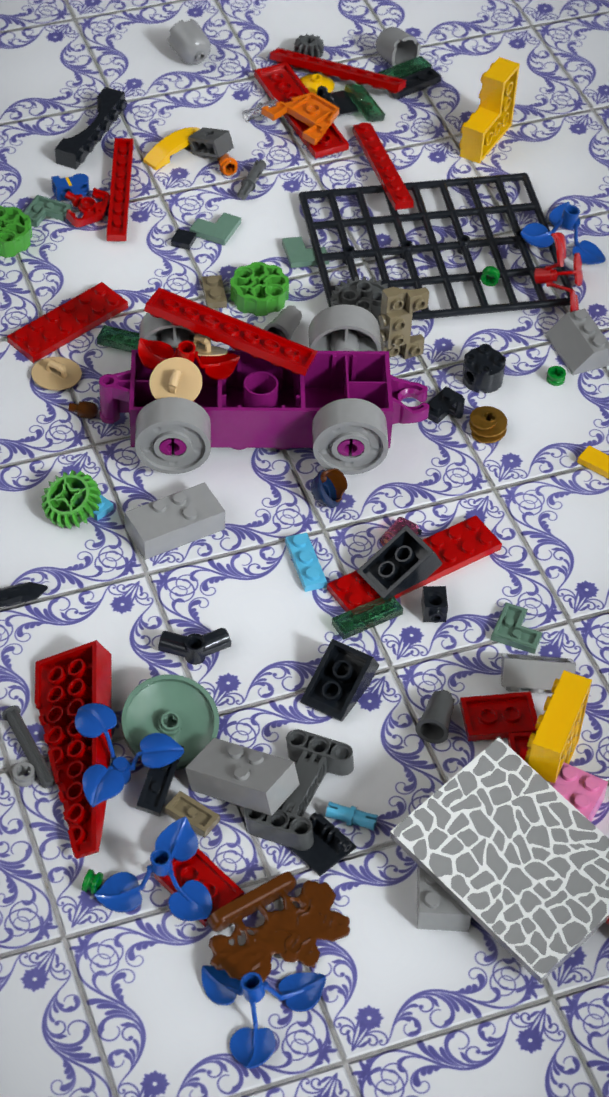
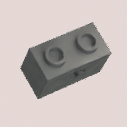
[188,127,234,158]

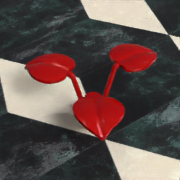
[535,232,583,312]
[138,338,240,402]

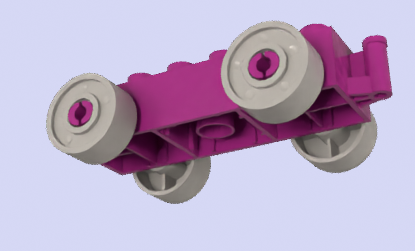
[99,304,429,475]

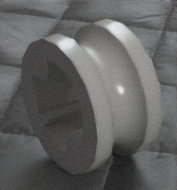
[13,762,35,787]

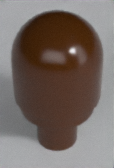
[68,401,99,419]

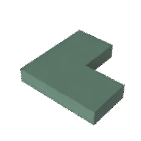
[23,195,72,227]
[189,213,241,246]
[282,237,329,268]
[491,602,543,654]

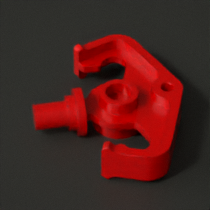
[65,188,110,227]

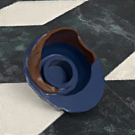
[311,468,348,508]

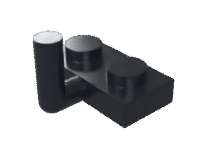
[428,386,465,424]

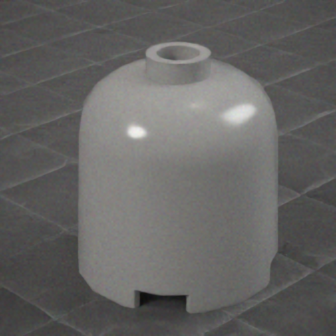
[167,19,211,65]
[376,27,420,70]

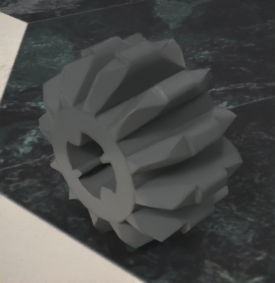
[294,34,324,58]

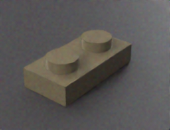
[201,275,227,309]
[165,791,220,838]

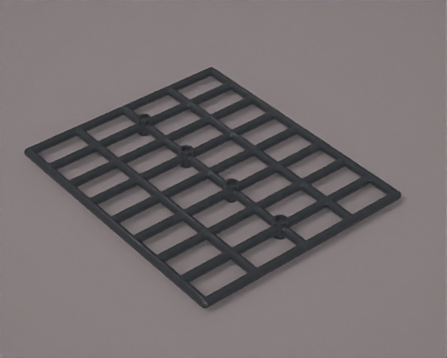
[298,173,573,321]

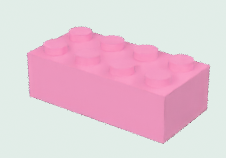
[550,762,608,822]

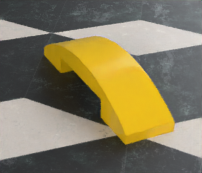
[143,127,200,170]

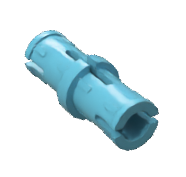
[325,802,378,831]

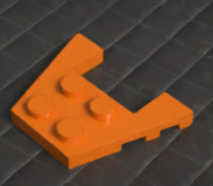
[261,92,339,146]

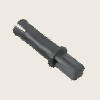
[237,160,266,200]

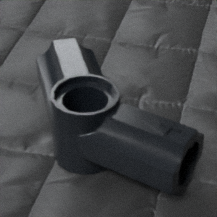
[158,628,231,665]

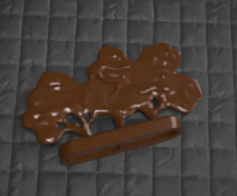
[207,872,350,982]

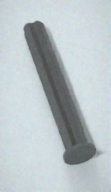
[2,705,55,788]

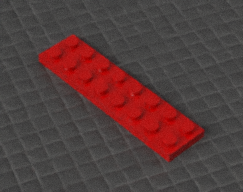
[254,62,349,158]
[144,288,318,376]
[327,515,502,619]

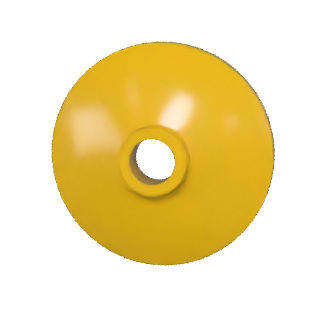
[300,73,334,94]

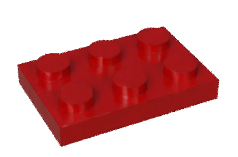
[459,692,538,742]
[154,848,244,927]

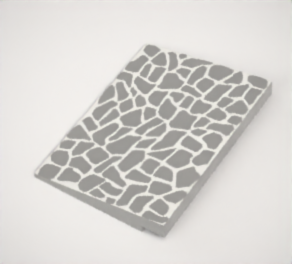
[390,737,609,984]

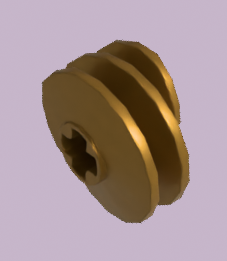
[469,406,507,444]

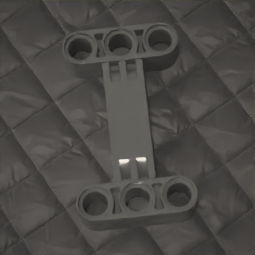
[244,729,354,851]

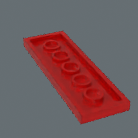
[7,282,128,363]

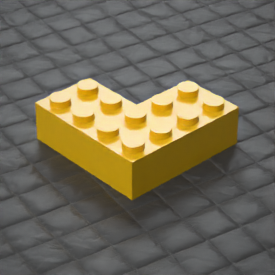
[459,57,520,164]
[524,670,592,783]

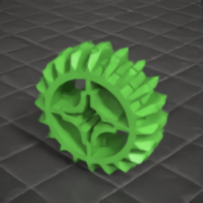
[41,470,102,529]

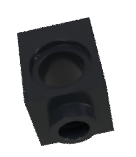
[421,586,448,623]

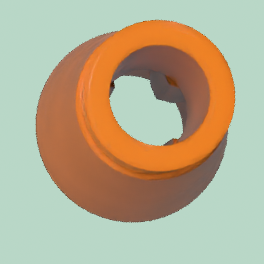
[217,153,238,176]

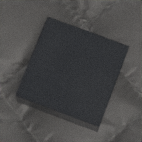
[171,229,196,250]

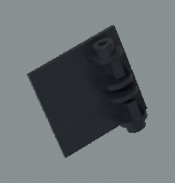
[317,86,359,116]
[288,812,357,876]

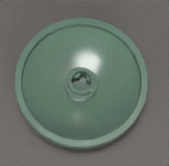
[121,674,219,770]

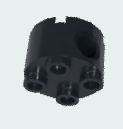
[462,344,506,393]

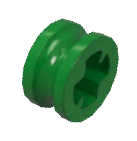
[481,266,500,286]
[546,366,566,386]
[82,869,103,895]

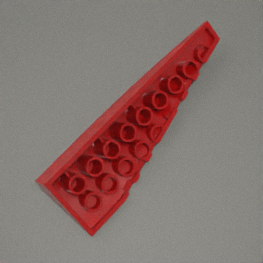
[35,640,112,859]

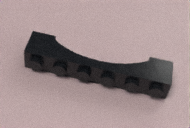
[55,87,127,169]

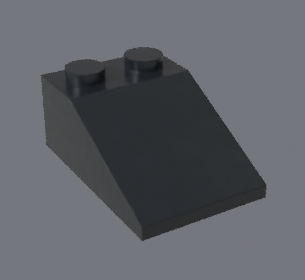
[357,525,443,600]
[300,639,379,722]

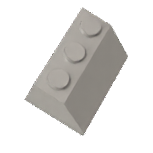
[546,309,609,375]
[501,653,576,694]

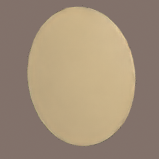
[176,334,228,356]
[31,357,82,391]
[150,357,202,401]

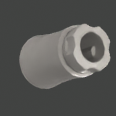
[264,305,302,340]

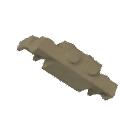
[379,287,429,359]

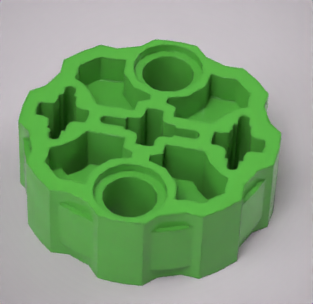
[0,206,32,258]
[230,262,289,316]

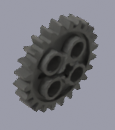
[330,276,388,325]

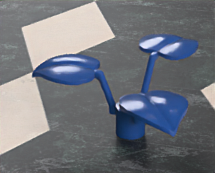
[520,201,606,265]
[75,703,184,808]
[94,817,213,921]
[202,965,326,1069]

